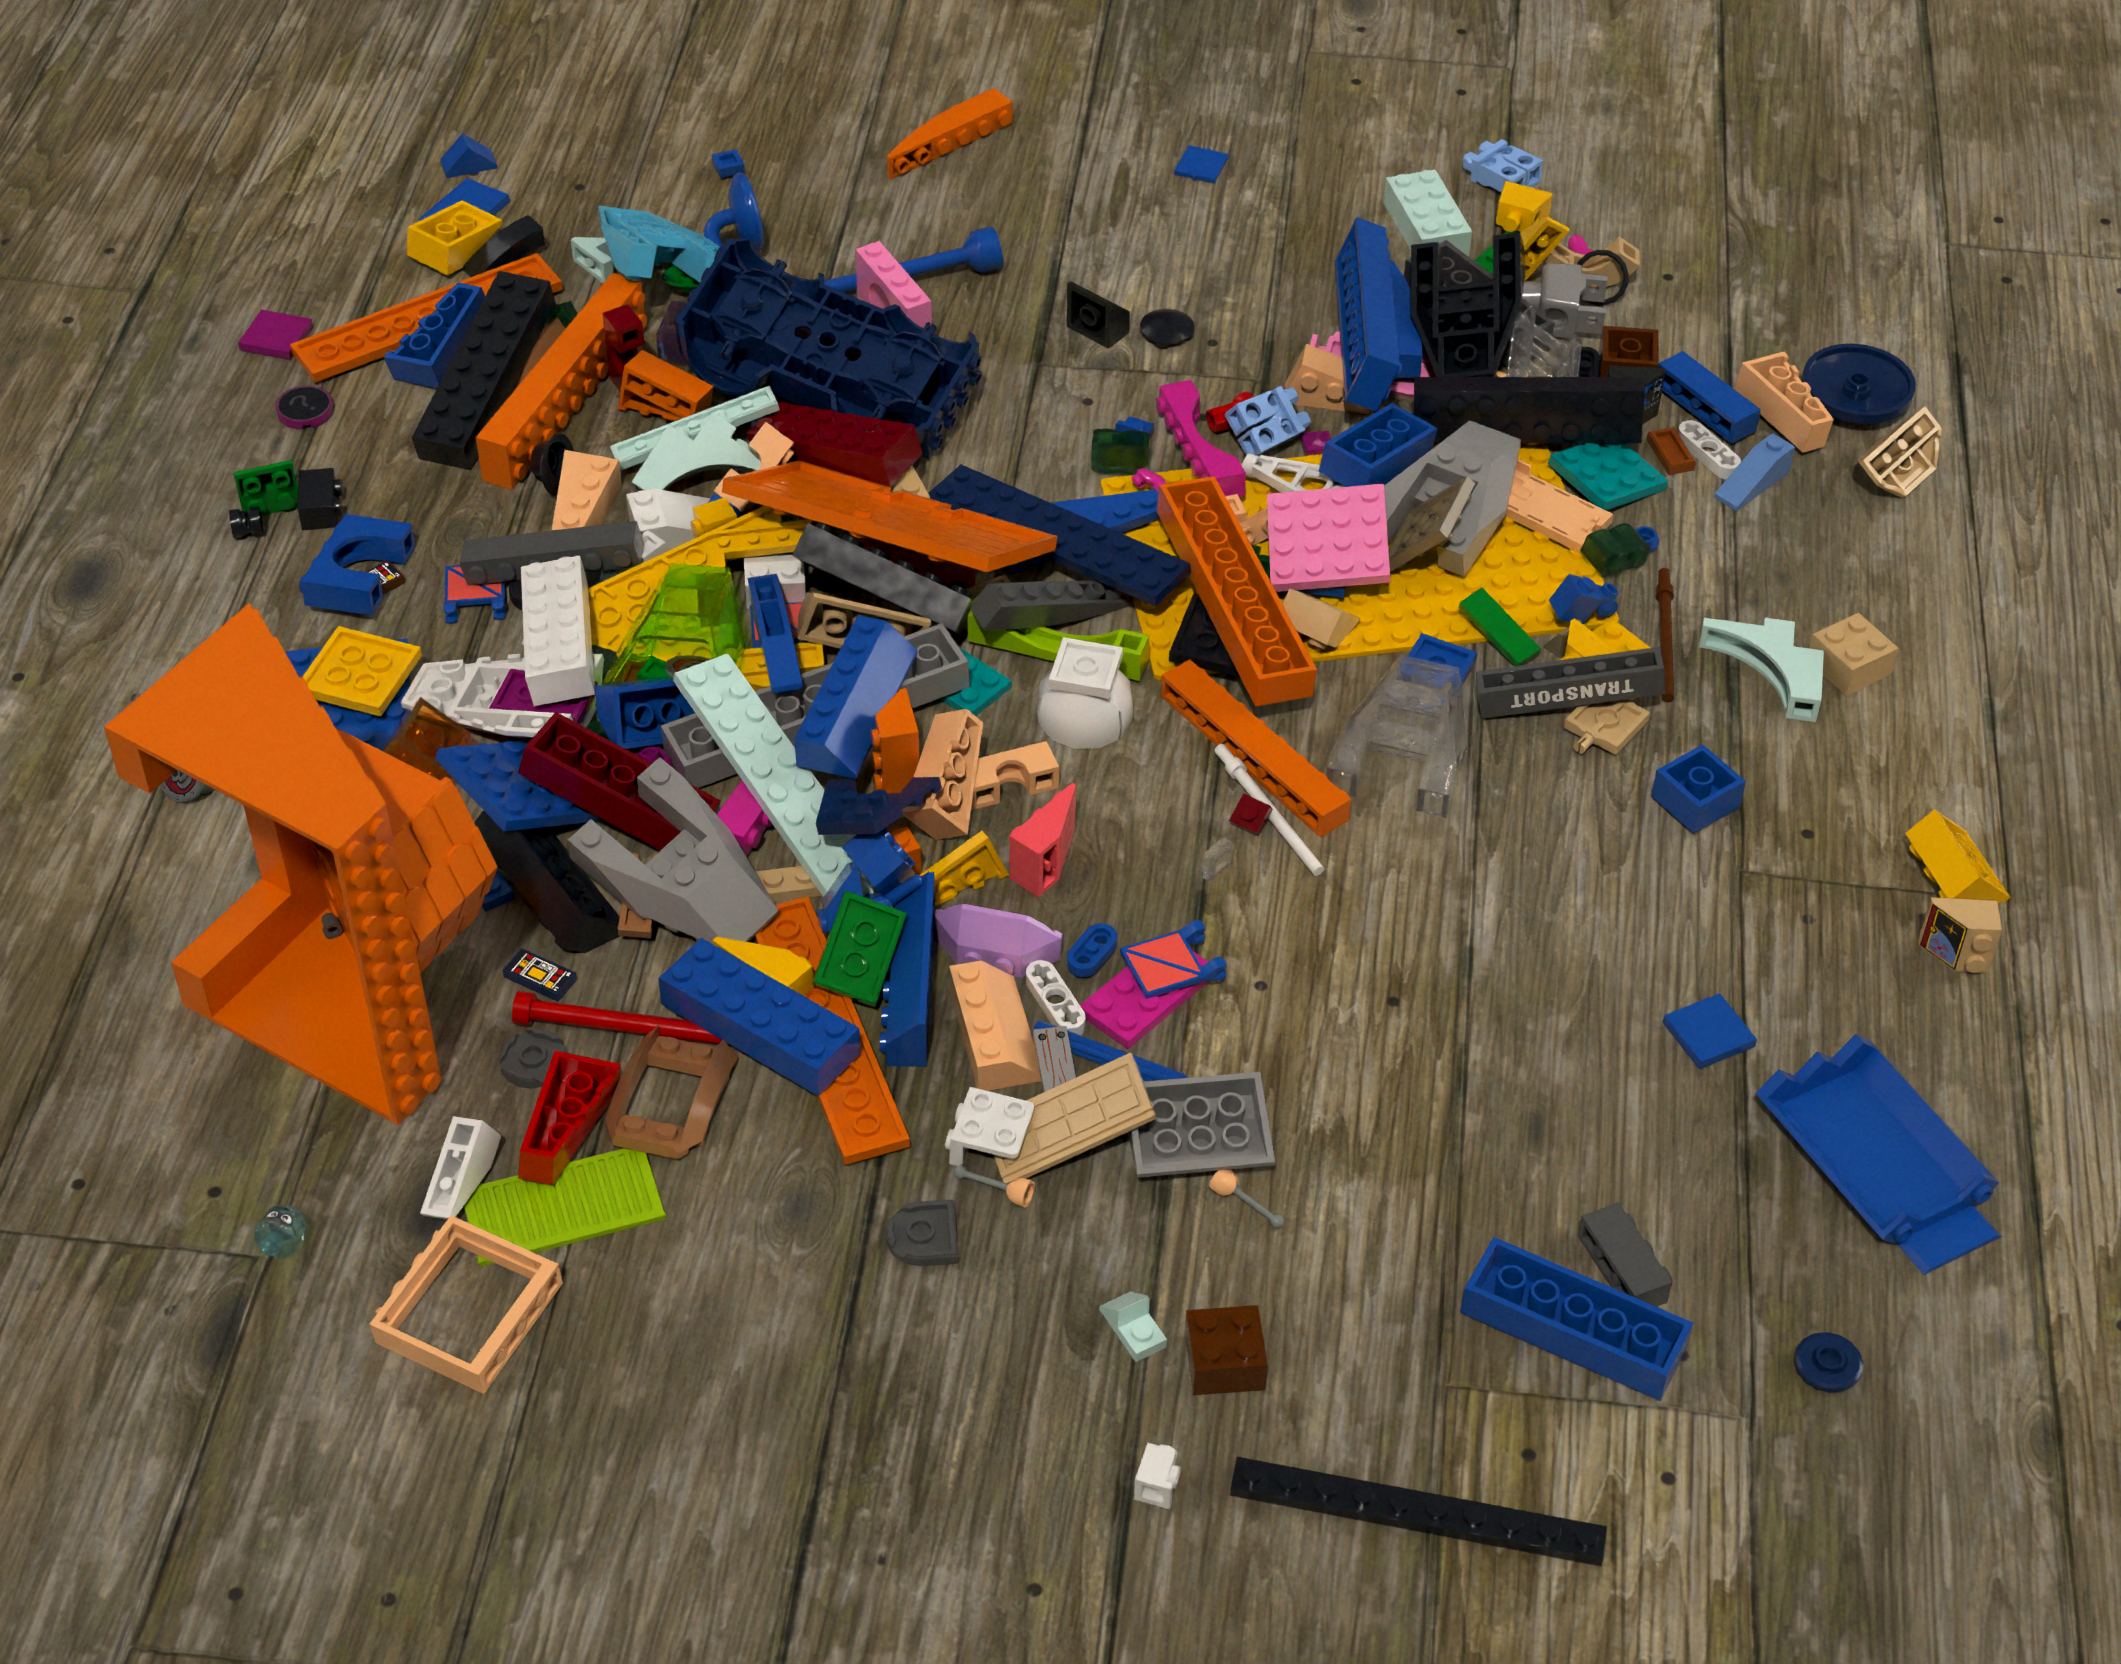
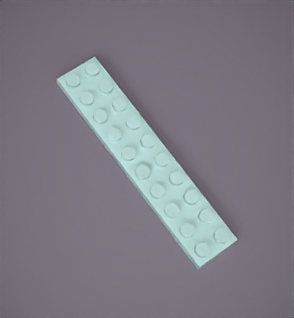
[673,653,881,897]

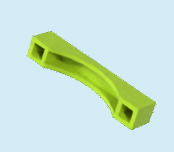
[968,596,1149,681]

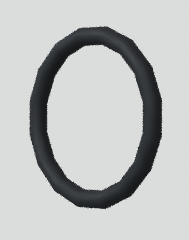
[1577,249,1629,305]

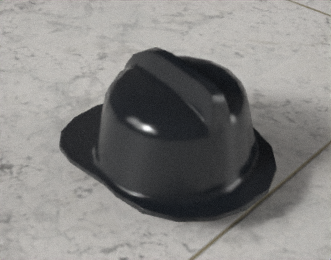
[530,433,573,495]

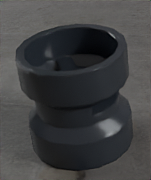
[229,506,264,538]

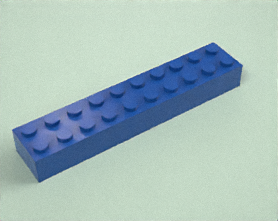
[1335,217,1402,412]

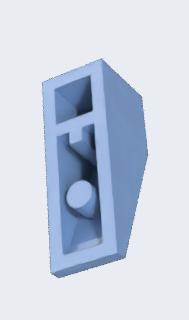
[1714,433,1795,511]

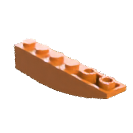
[887,88,1013,179]

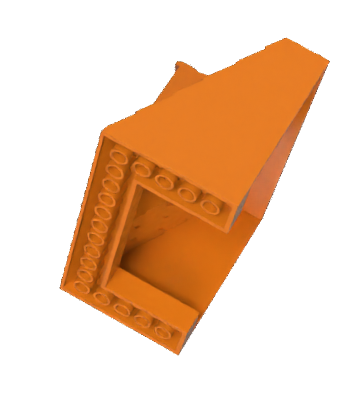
[104,603,497,1125]

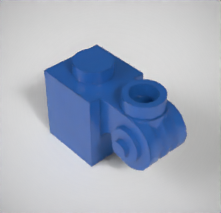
[1549,574,1619,624]

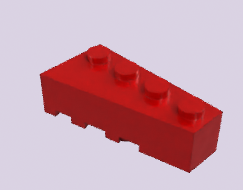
[518,1051,621,1185]

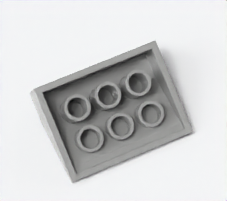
[1127,1072,1275,1178]

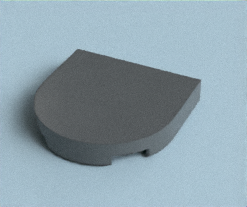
[886,1199,958,1266]

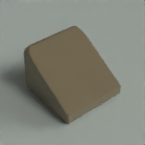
[1544,619,1582,658]

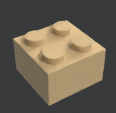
[1809,613,1899,696]

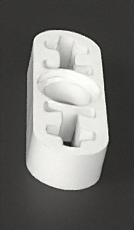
[1678,420,1741,479]
[1026,960,1086,1035]

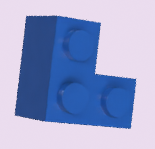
[842,828,917,895]

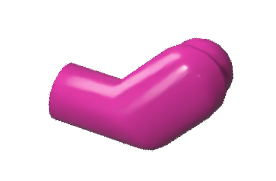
[1132,468,1167,493]

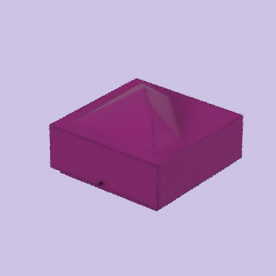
[1300,431,1331,456]

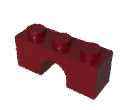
[602,304,645,391]

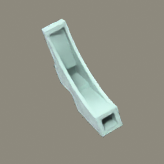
[630,412,761,491]
[1699,618,1824,722]

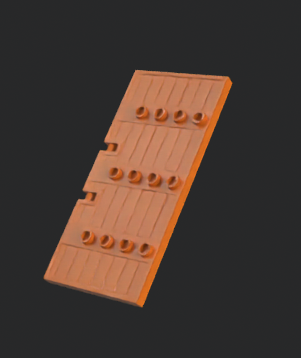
[722,460,1058,572]

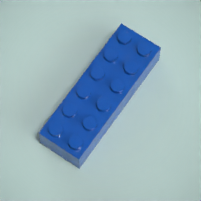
[659,938,860,1096]
[1460,1237,1694,1401]

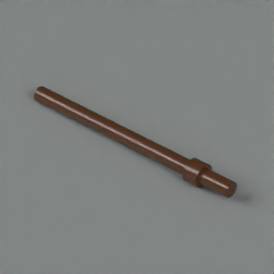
[1656,568,1674,702]

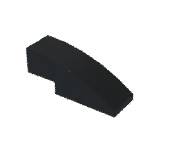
[463,215,545,277]

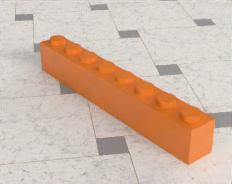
[1161,659,1351,838]

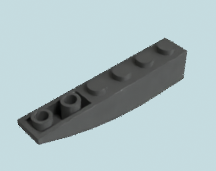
[970,580,1133,630]

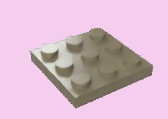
[1389,476,1475,572]

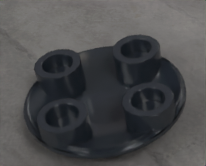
[1140,309,1194,349]

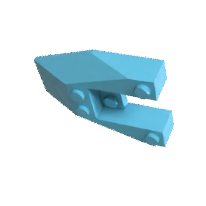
[598,206,720,283]

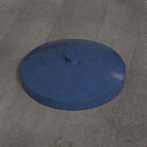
[1802,344,1916,424]

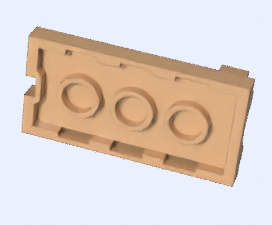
[1505,459,1613,553]

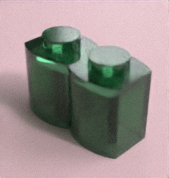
[1091,428,1150,475]
[1580,524,1651,575]

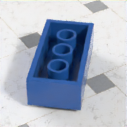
[1319,403,1438,487]

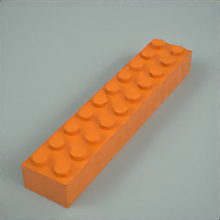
[476,273,647,490]
[1157,476,1317,706]

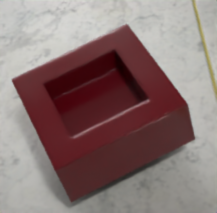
[1229,793,1273,837]

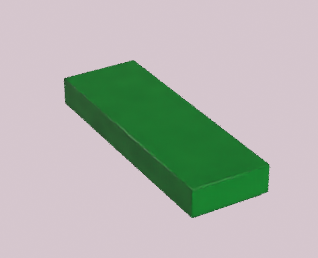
[1458,587,1541,666]

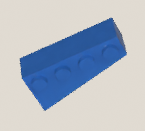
[384,283,485,388]

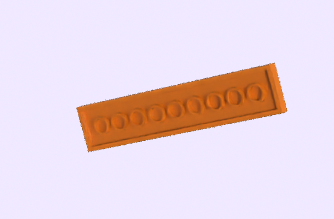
[290,253,563,382]
[754,896,910,1165]

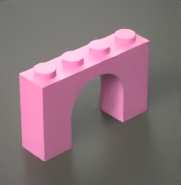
[855,241,932,328]

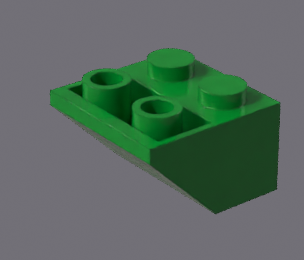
[233,460,298,519]

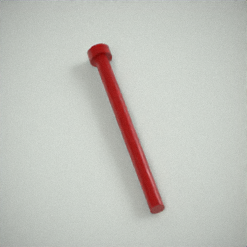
[512,991,732,1046]

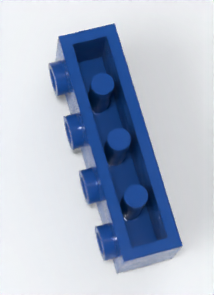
[1658,351,1761,444]

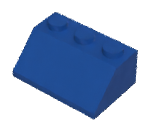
[595,677,695,749]

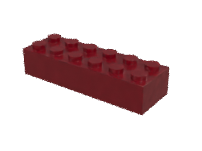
[746,402,923,486]
[518,712,721,850]

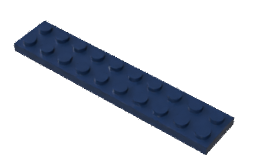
[928,464,1191,606]

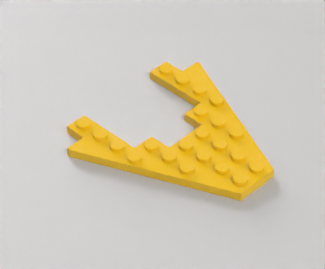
[588,506,825,691]

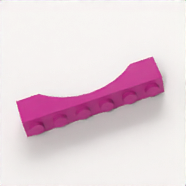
[1156,380,1246,497]

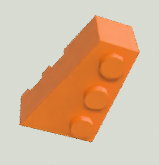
[618,350,714,421]

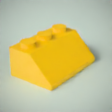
[1905,809,2011,903]

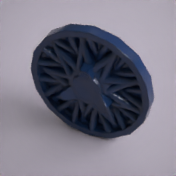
[1794,1332,1863,1393]

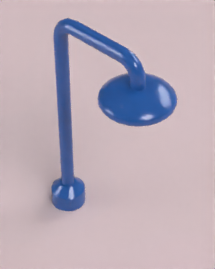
[704,173,1003,293]

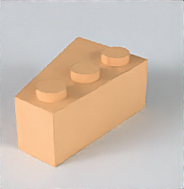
[1285,343,1371,414]

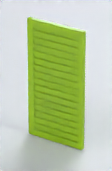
[464,1148,667,1267]

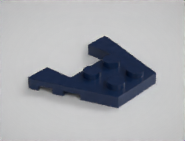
[815,777,942,835]

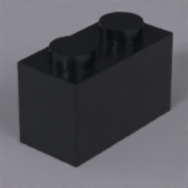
[297,468,343,530]

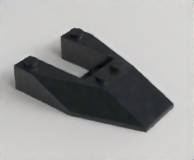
[1411,232,1525,377]

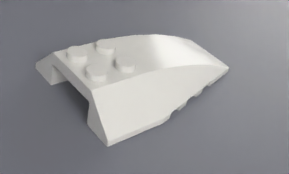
[401,653,604,739]

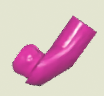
[1568,235,1595,254]

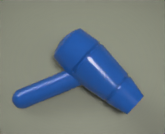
[863,875,923,908]

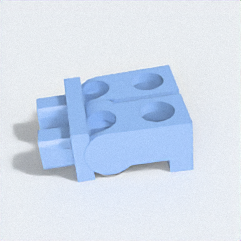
[1463,139,1543,192]
[1224,385,1312,456]

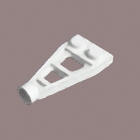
[1242,453,1345,492]

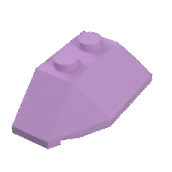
[934,904,1062,978]

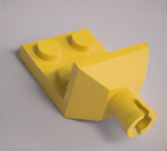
[1556,618,1651,661]

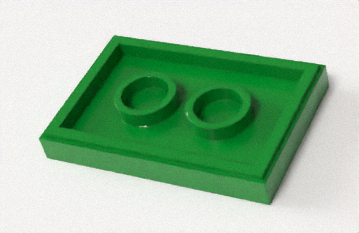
[812,890,907,1007]

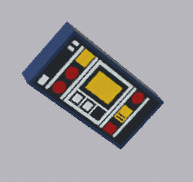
[503,948,577,1002]

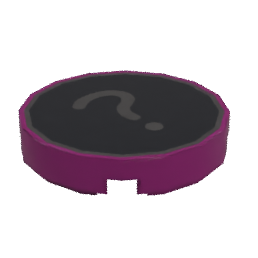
[275,386,333,429]

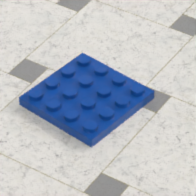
[435,739,605,831]

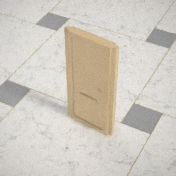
[994,1052,1157,1184]

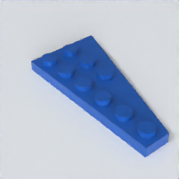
[1005,489,1160,575]

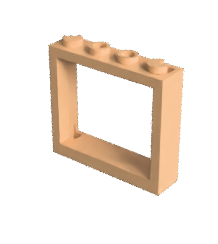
[370,1215,563,1394]

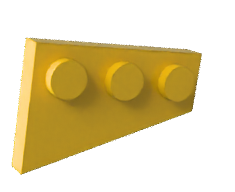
[920,831,1009,906]

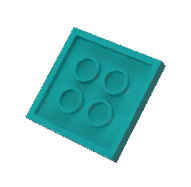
[1548,443,1669,510]

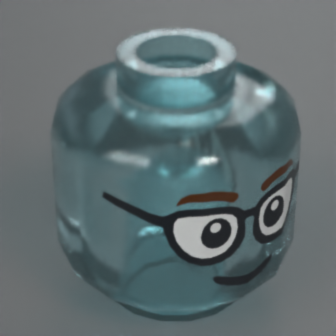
[253,1205,307,1258]

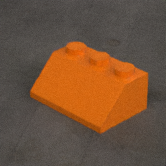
[871,688,919,793]

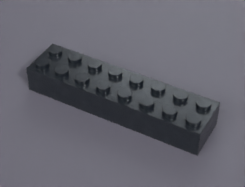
[411,271,556,470]
[1413,377,1645,443]

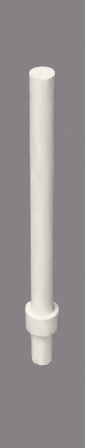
[1214,744,1324,876]

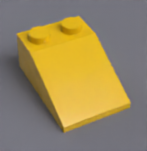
[407,200,502,275]

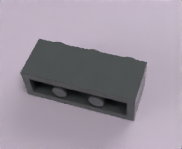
[1578,1202,1672,1307]

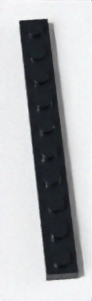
[1230,1457,1607,1567]

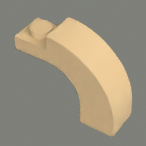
[1544,237,1640,288]

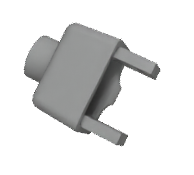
[1523,263,1608,340]

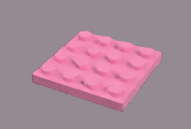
[1267,484,1391,592]

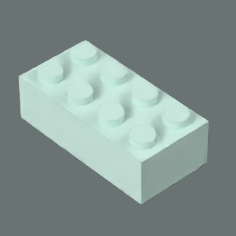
[1384,170,1472,257]

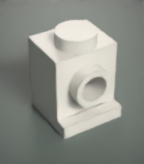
[1134,1443,1181,1509]

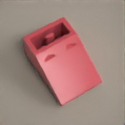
[1009,782,1076,897]

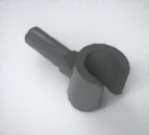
[321,912,342,939]

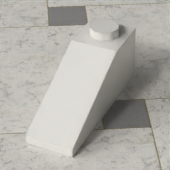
[420,1116,501,1220]

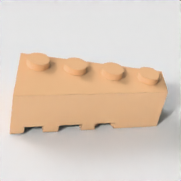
[1734,351,1834,453]
[552,450,622,530]
[902,709,983,840]

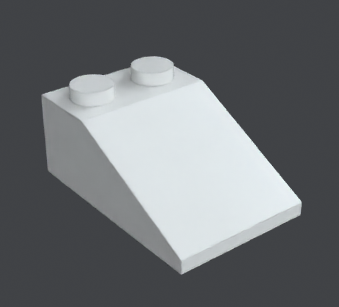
[626,489,710,550]
[744,552,806,609]

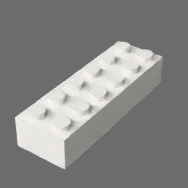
[521,555,595,706]

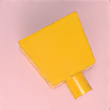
[1496,181,1553,232]

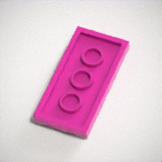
[1080,952,1209,1050]

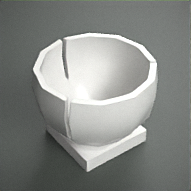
[1037,637,1134,749]

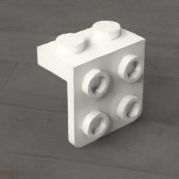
[945,1087,1034,1166]

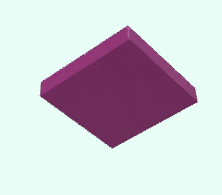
[238,309,313,360]

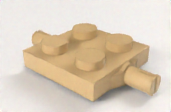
[1564,698,1650,755]

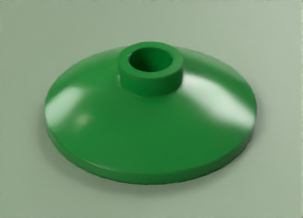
[662,266,700,293]

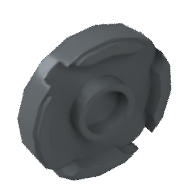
[499,1029,566,1089]

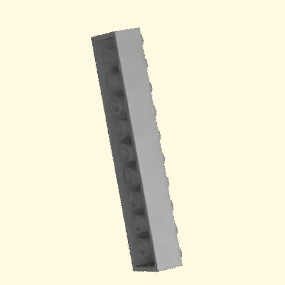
[661,623,970,788]

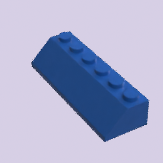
[794,615,917,779]
[880,872,935,1067]

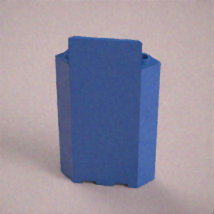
[1756,1034,2002,1275]

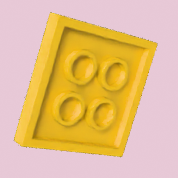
[302,626,422,717]

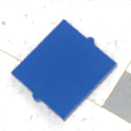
[1174,145,1229,184]

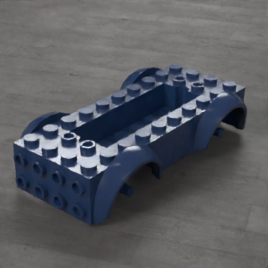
[674,238,982,460]

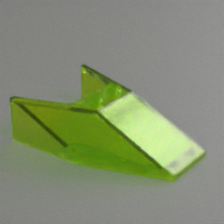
[603,563,746,685]

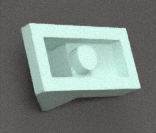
[571,237,614,283]
[1100,1291,1167,1362]

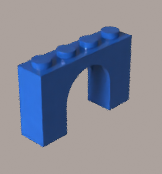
[299,514,415,615]

